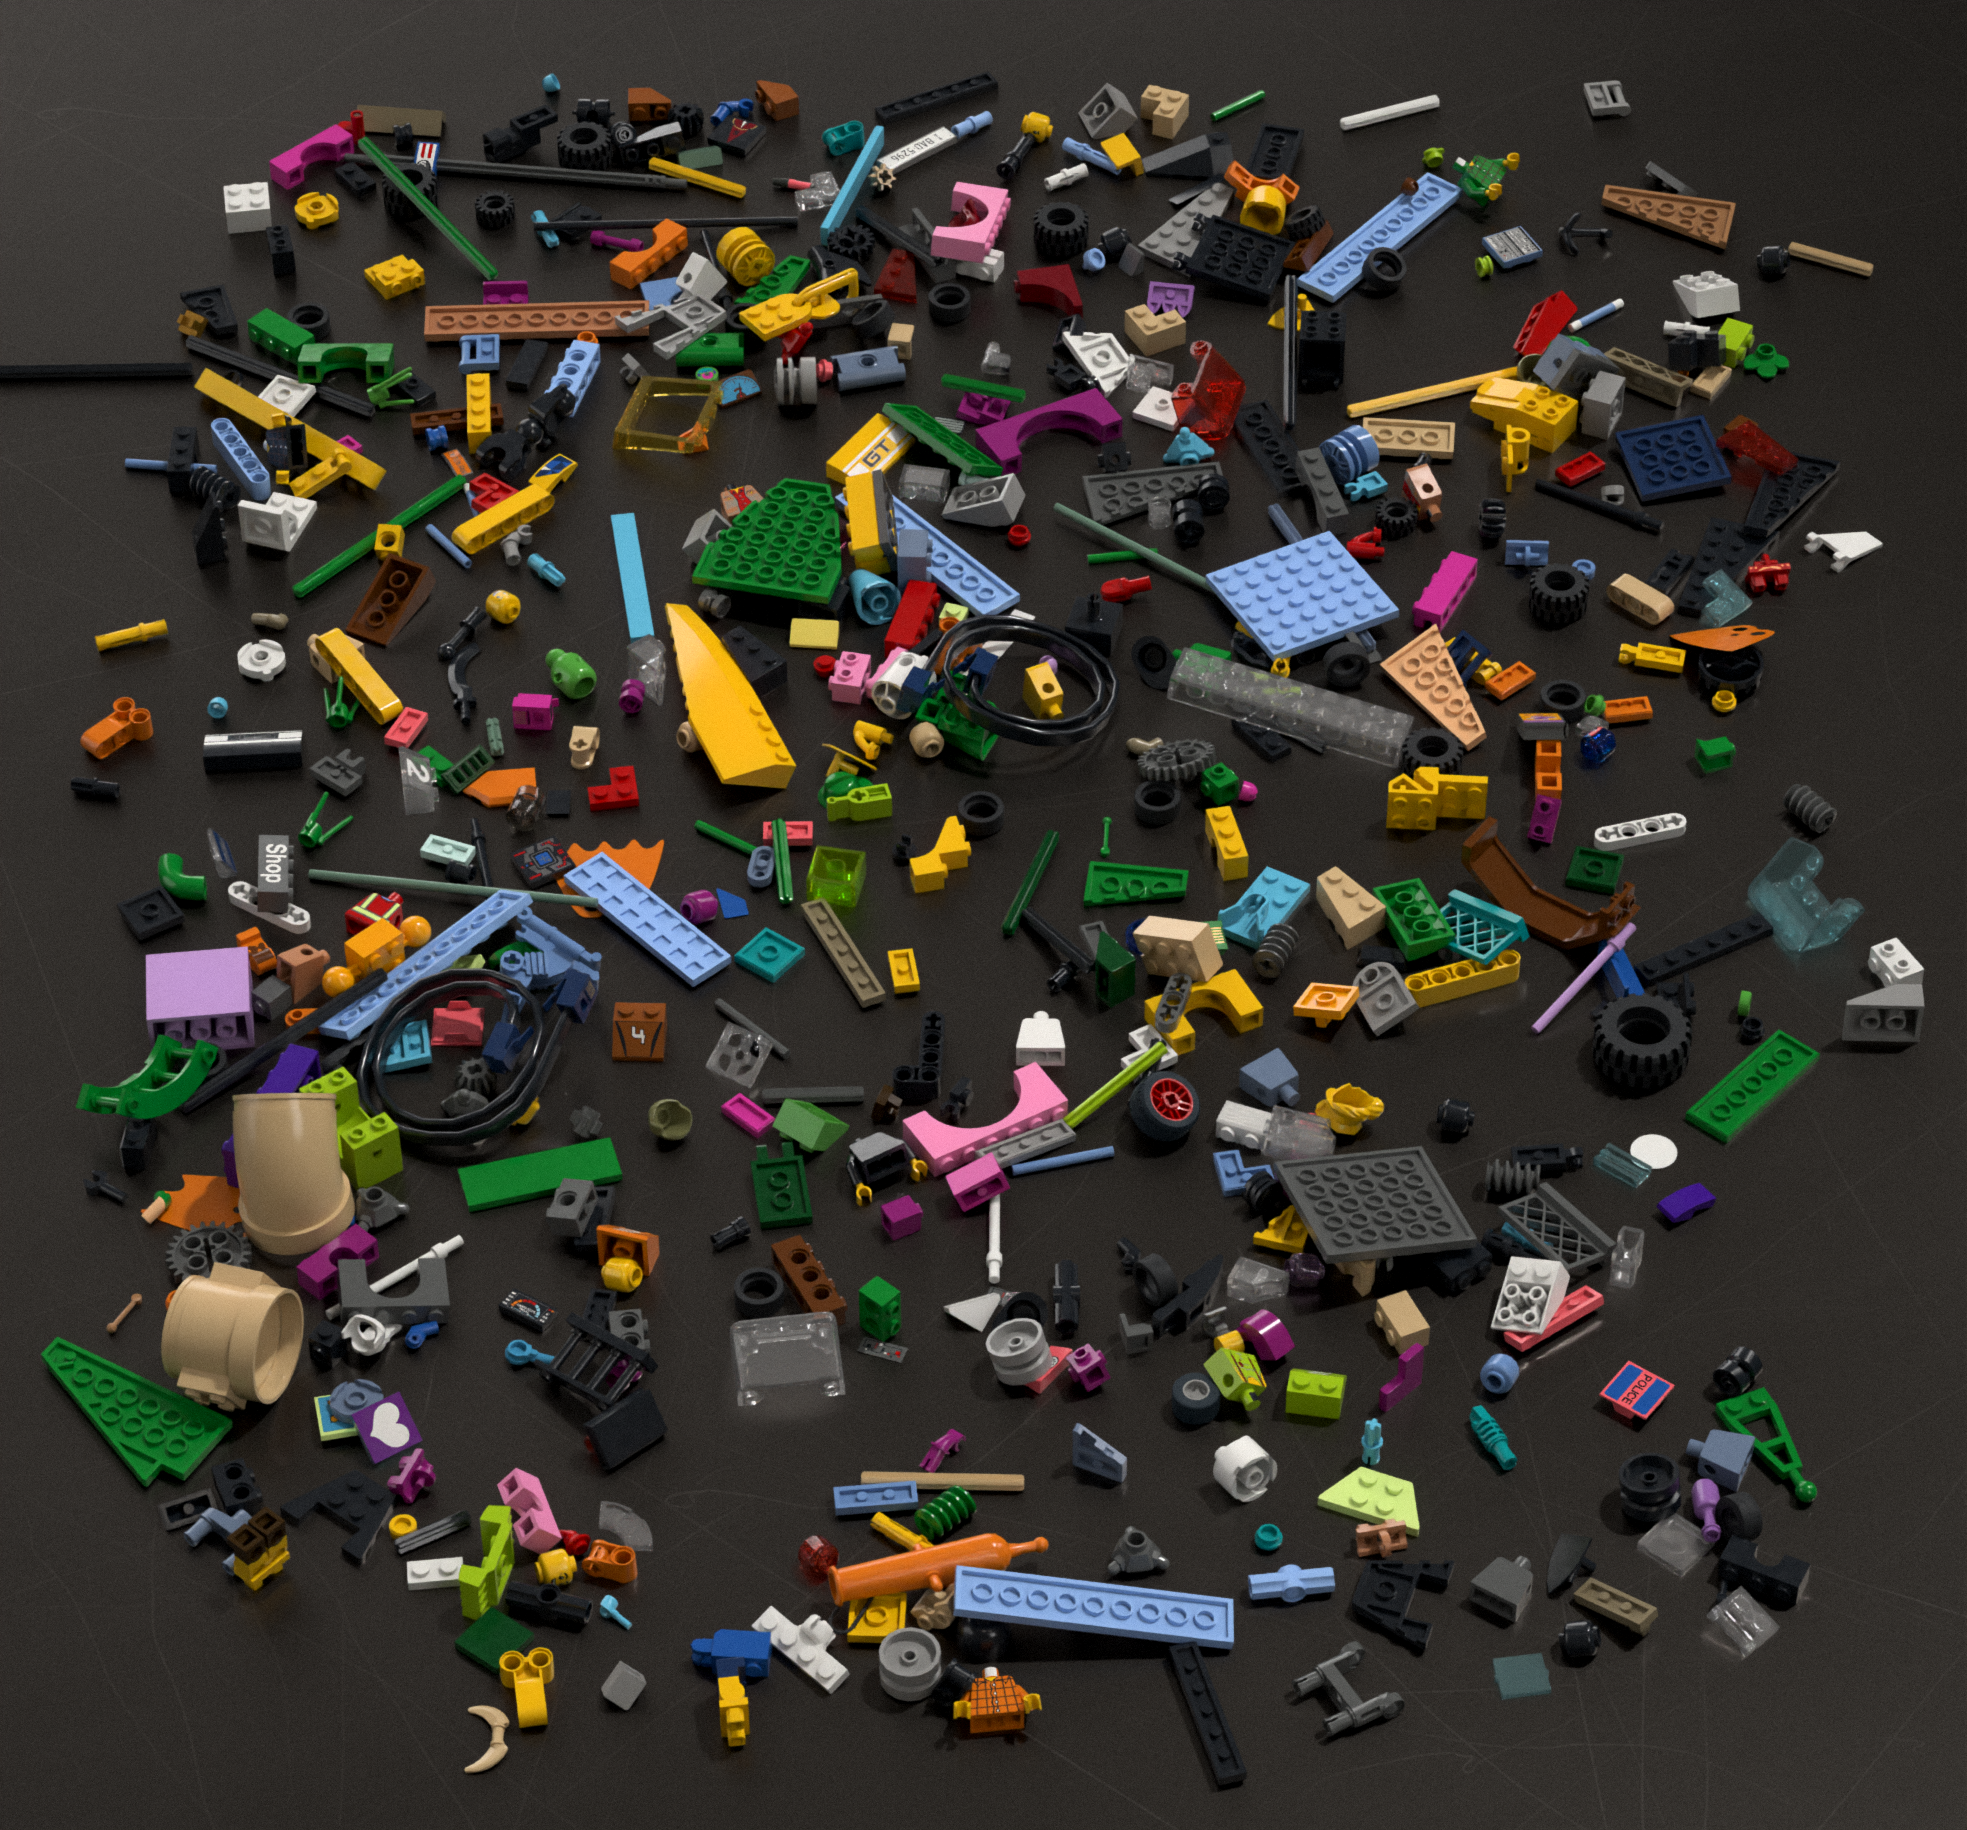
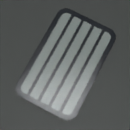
[933,416,966,434]

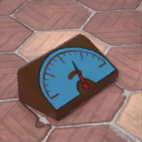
[711,369,762,409]

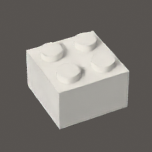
[224,182,272,234]

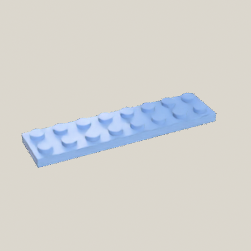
[564,852,732,987]

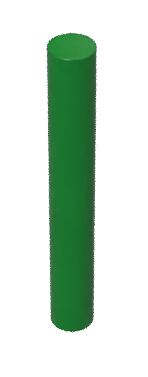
[1210,90,1265,122]
[1087,548,1158,564]
[694,820,757,855]

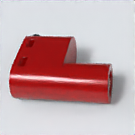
[338,110,365,144]

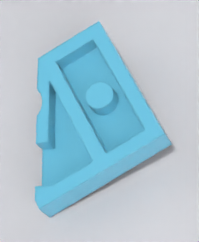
[384,1020,432,1073]

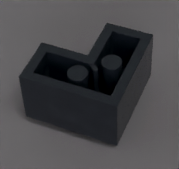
[1668,330,1726,371]

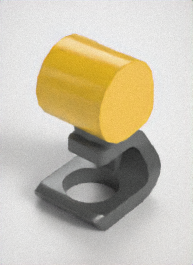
[1201,1306,1245,1352]

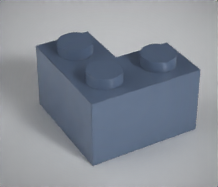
[897,529,933,595]

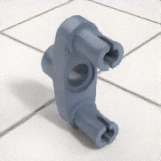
[183,1508,252,1576]

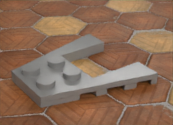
[614,293,727,360]

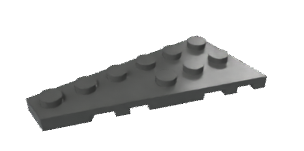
[1083,462,1223,525]

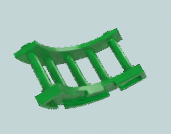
[76,1035,218,1119]

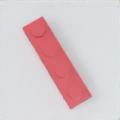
[1504,1285,1604,1352]

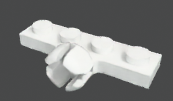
[752,1606,850,1694]

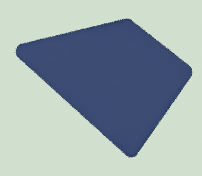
[716,888,749,918]

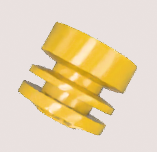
[716,227,775,286]

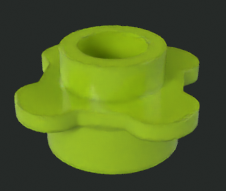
[1422,148,1445,167]

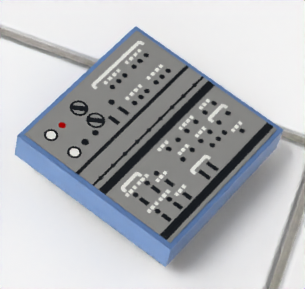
[1482,226,1543,268]

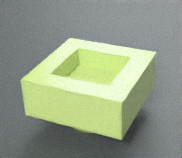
[939,603,969,622]

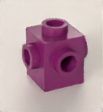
[1066,1343,1111,1392]

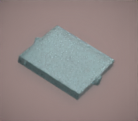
[1493,1653,1551,1699]

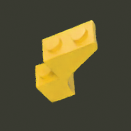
[910,816,971,893]

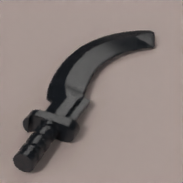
[448,643,481,725]

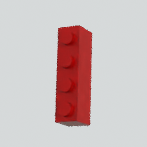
[884,579,940,658]

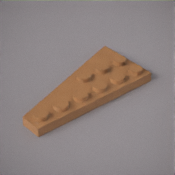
[1601,185,1736,250]

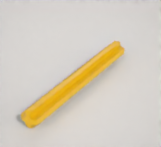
[648,157,746,198]

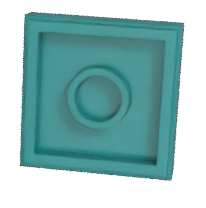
[734,927,805,983]

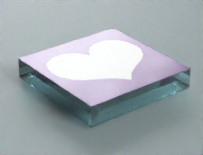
[349,1392,423,1464]

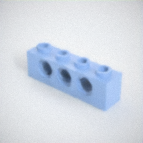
[544,340,601,417]

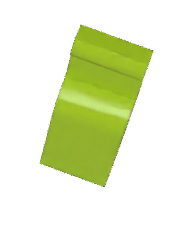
[827,783,892,821]

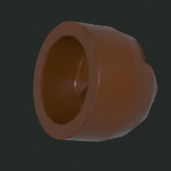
[1400,177,1419,196]

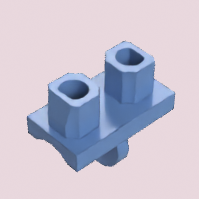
[1505,540,1549,567]

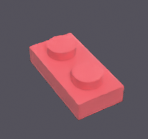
[384,707,428,750]
[763,821,813,846]

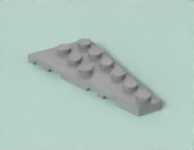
[1138,183,1234,278]

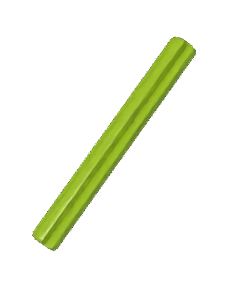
[1063,1042,1168,1129]

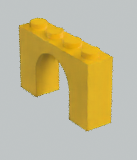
[1144,969,1263,1055]

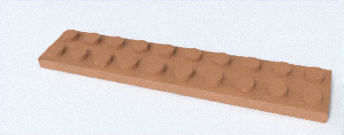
[424,300,649,342]

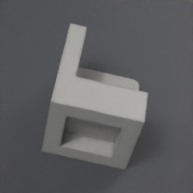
[601,1661,647,1710]

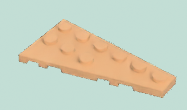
[1380,624,1487,751]

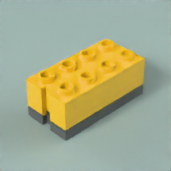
[843,469,898,575]

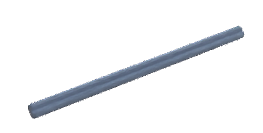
[1268,503,1376,652]

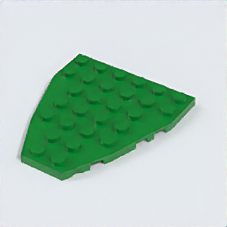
[692,478,842,604]

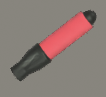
[772,178,815,192]

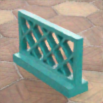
[1440,889,1530,965]

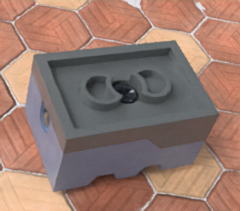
[1533,333,1620,401]

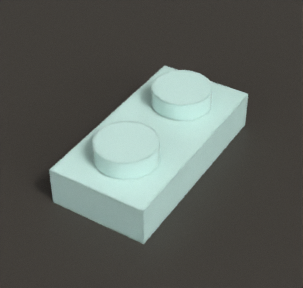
[420,834,476,866]

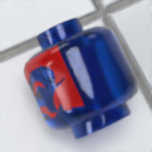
[1580,727,1616,763]

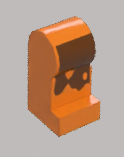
[236,926,277,975]

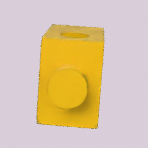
[1022,662,1064,719]

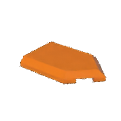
[463,767,538,808]

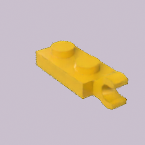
[1618,643,1686,673]

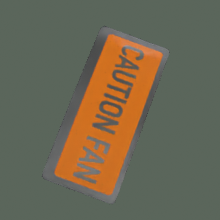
[441,449,473,476]

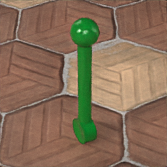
[1100,817,1112,857]

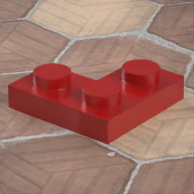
[469,473,520,513]
[587,766,639,811]

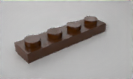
[410,403,504,435]

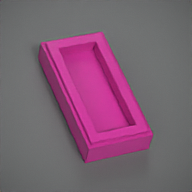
[721,1093,775,1139]

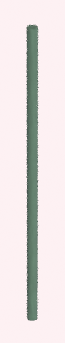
[1053,503,1216,594]
[308,869,599,908]

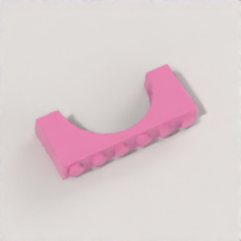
[931,182,1011,263]
[903,1062,1068,1177]

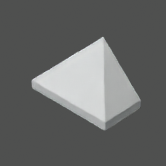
[944,1293,1001,1332]

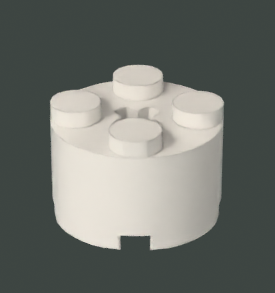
[1213,1436,1277,1502]

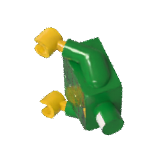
[1452,153,1520,207]

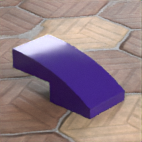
[1657,1183,1717,1223]

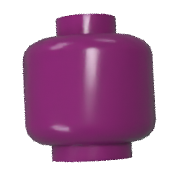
[680,890,718,925]

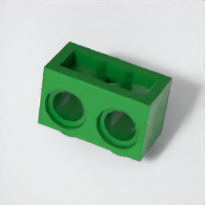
[859,1276,901,1342]

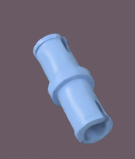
[951,111,993,139]

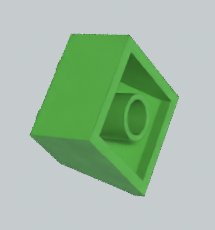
[772,1098,850,1153]

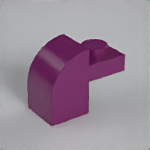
[1235,1309,1295,1361]

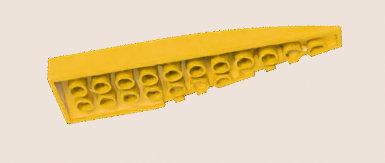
[665,603,796,789]

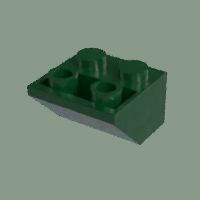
[1095,931,1136,1008]

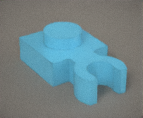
[1344,471,1388,501]

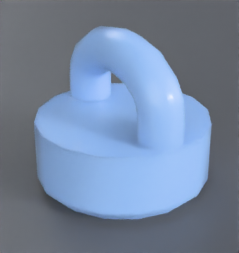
[1082,248,1105,272]

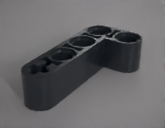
[892,1011,945,1100]

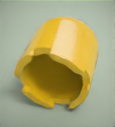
[1240,185,1286,235]

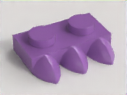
[1147,281,1195,318]

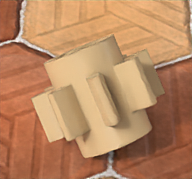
[867,163,896,191]

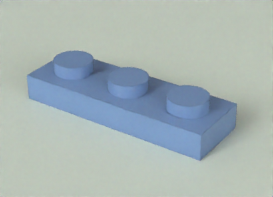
[833,1481,918,1516]

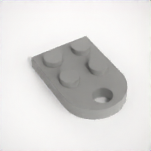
[1352,962,1420,1036]

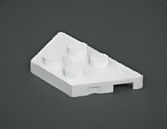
[1062,332,1134,398]

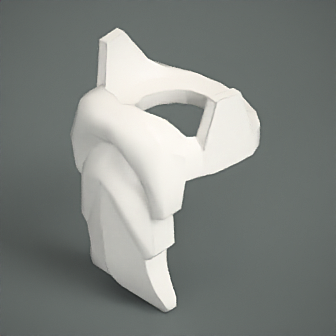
[341,1315,402,1356]

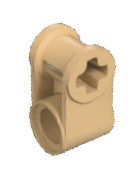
[569,726,600,769]

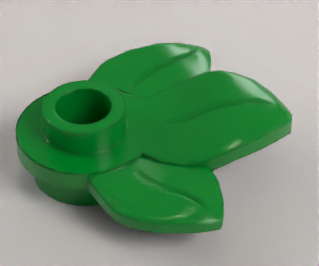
[1744,344,1789,379]

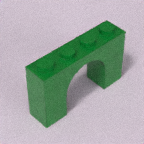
[297,343,395,383]

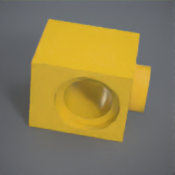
[374,524,405,561]

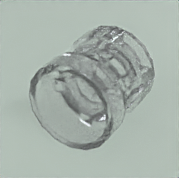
[1148,496,1171,529]

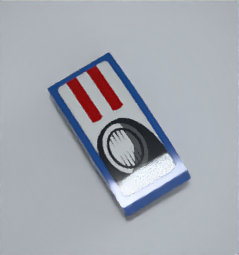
[414,142,440,176]

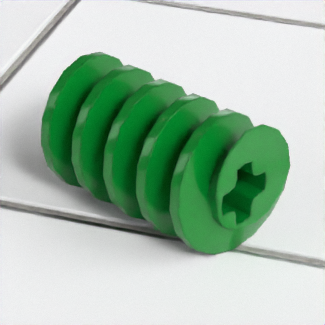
[914,1485,977,1541]

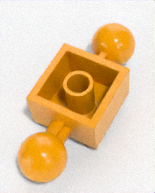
[322,916,431,998]

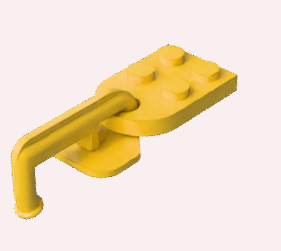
[739,268,859,341]

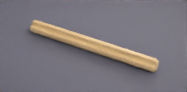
[861,1471,1024,1491]

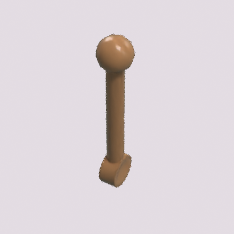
[106,1294,142,1333]

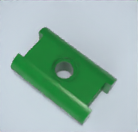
[676,333,744,367]

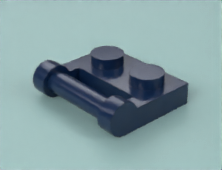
[1447,630,1493,688]

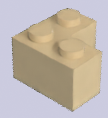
[1141,85,1189,139]
[1125,304,1186,357]

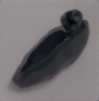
[1231,631,1274,671]

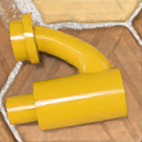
[853,720,894,760]

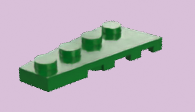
[1083,861,1189,907]

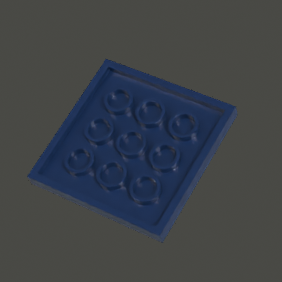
[1615,415,1731,502]

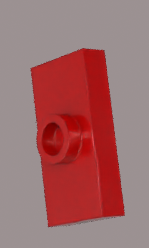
[1555,451,1606,487]

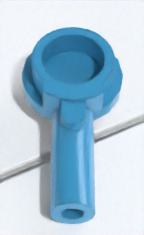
[505,1340,555,1365]

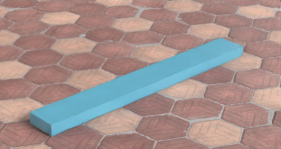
[820,126,884,246]
[611,513,655,644]

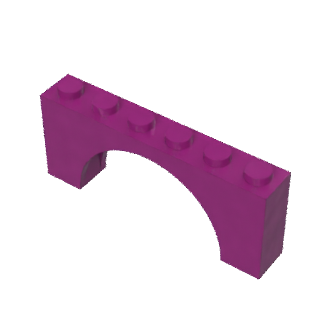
[976,388,1123,476]

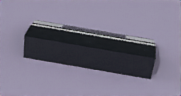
[203,730,303,771]

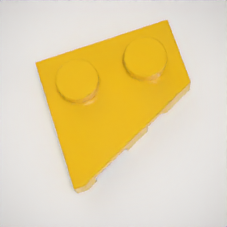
[1253,1205,1310,1255]

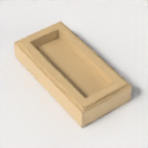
[1690,365,1732,399]

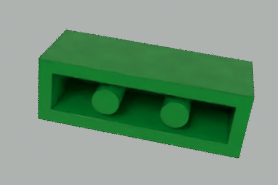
[247,308,315,365]

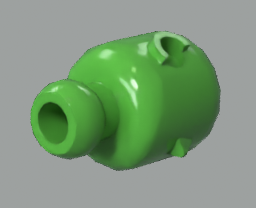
[545,649,597,700]

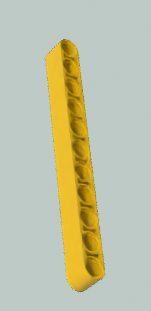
[194,368,387,491]

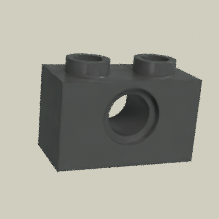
[546,1178,598,1237]

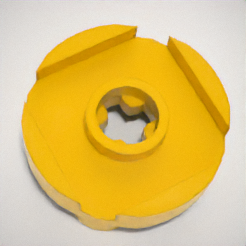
[294,192,339,229]

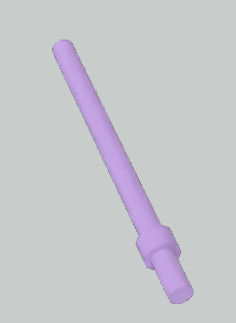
[1531,922,1636,1034]

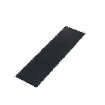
[1169,173,1226,205]

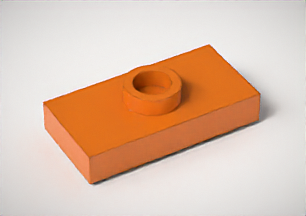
[1485,661,1536,701]
[1602,696,1653,724]

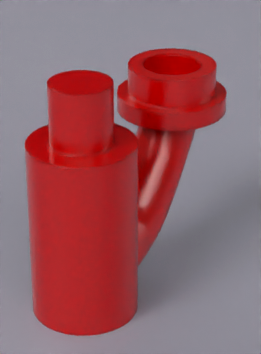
[1347,527,1385,560]

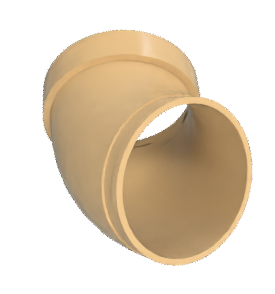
[232,1093,355,1255]

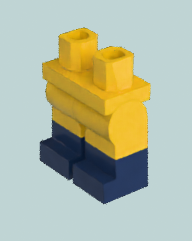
[716,1657,750,1747]

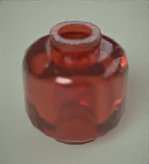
[798,1535,839,1576]

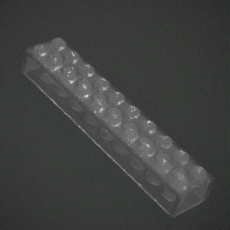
[1167,647,1414,769]

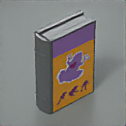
[1517,713,1569,740]

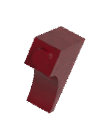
[1013,264,1083,319]

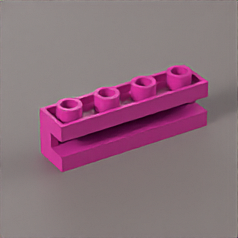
[1412,551,1478,633]

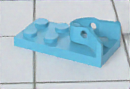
[1218,866,1310,949]

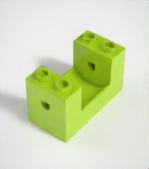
[299,1067,403,1190]

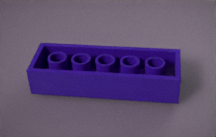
[221,1043,321,1188]

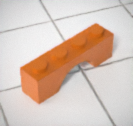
[610,218,688,289]

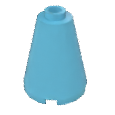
[848,569,901,625]

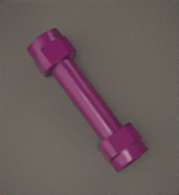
[590,230,644,252]

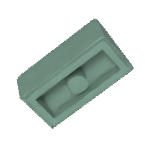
[675,146,723,169]

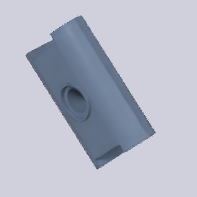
[830,345,906,392]

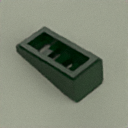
[440,744,495,795]

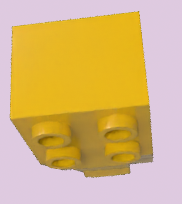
[1470,377,1578,453]

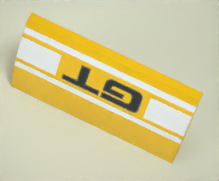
[826,413,916,485]

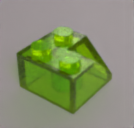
[806,845,866,907]

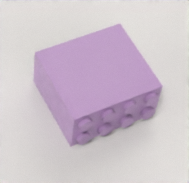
[146,947,254,1051]

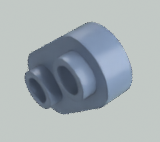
[747,846,775,887]

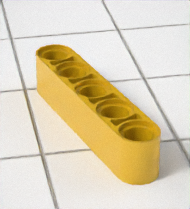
[451,484,555,554]
[315,628,403,725]
[1405,949,1521,1008]

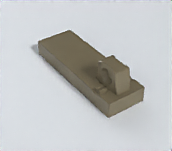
[1574,1578,1658,1636]

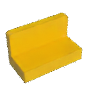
[1101,133,1144,176]

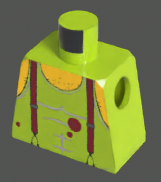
[1203,1347,1267,1411]

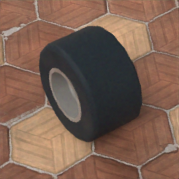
[1172,1373,1220,1425]

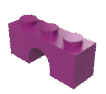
[296,1224,379,1300]

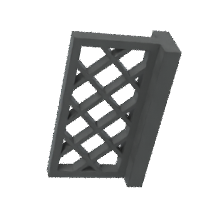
[1497,1182,1616,1274]

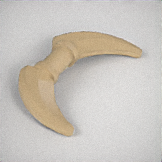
[464,1706,509,1773]

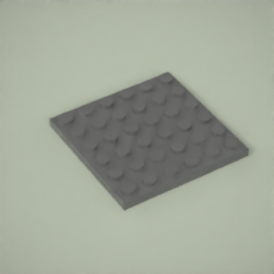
[1274,1146,1477,1264]

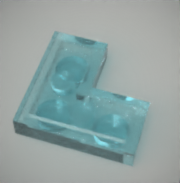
[1702,569,1752,628]

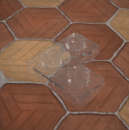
[795,171,840,211]
[1126,354,1174,394]

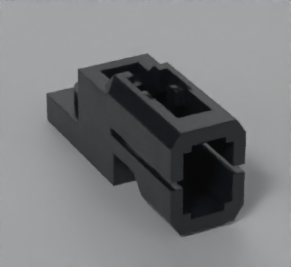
[483,104,558,163]

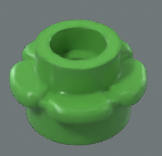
[1584,694,1606,718]

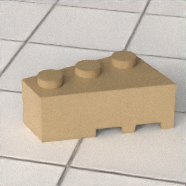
[1316,866,1386,950]

